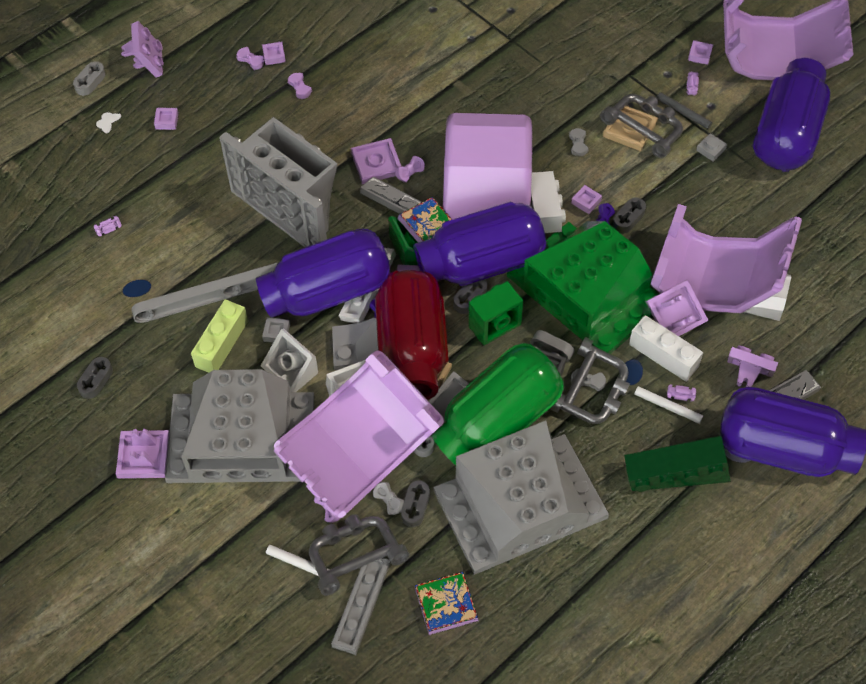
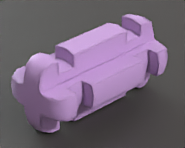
[687,71,699,95]
[94,216,121,237]
[667,385,696,402]

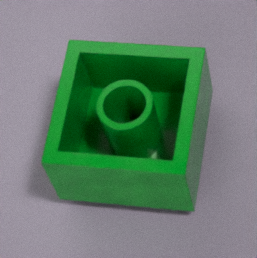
[468,281,523,346]

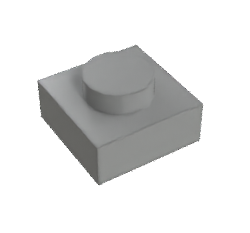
[696,133,727,161]
[262,317,290,343]

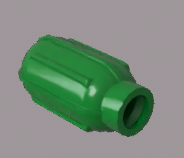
[431,343,564,465]

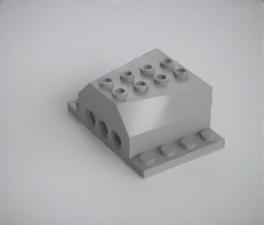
[219,117,338,247]
[165,369,315,483]
[434,421,609,575]

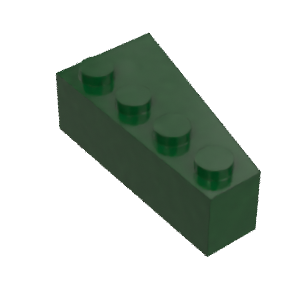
[624,436,731,492]

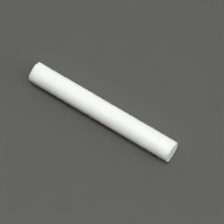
[634,386,703,424]
[266,545,329,576]

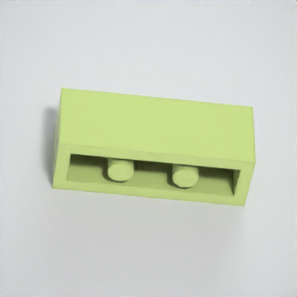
[191,300,248,373]

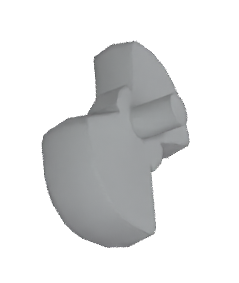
[569,128,589,157]
[570,369,606,391]
[373,482,404,515]

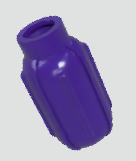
[753,57,831,172]
[413,202,546,286]
[256,229,390,318]
[720,387,866,477]

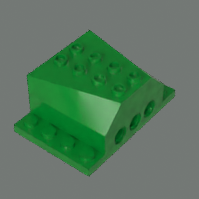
[507,221,658,354]

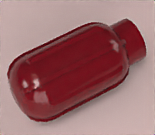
[375,270,449,400]

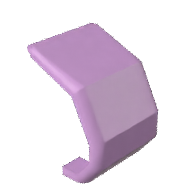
[723,0,853,81]
[443,113,532,219]
[650,204,802,313]
[274,351,444,518]

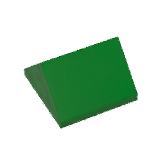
[388,216,418,265]

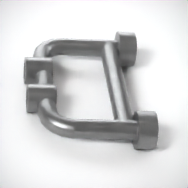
[600,94,683,159]
[550,337,630,424]
[309,514,410,596]

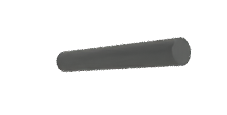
[656,92,713,129]

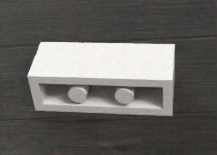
[531,171,566,233]
[629,315,703,382]

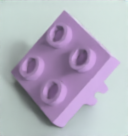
[121,21,164,78]
[645,280,709,336]
[727,345,778,387]
[116,429,169,478]

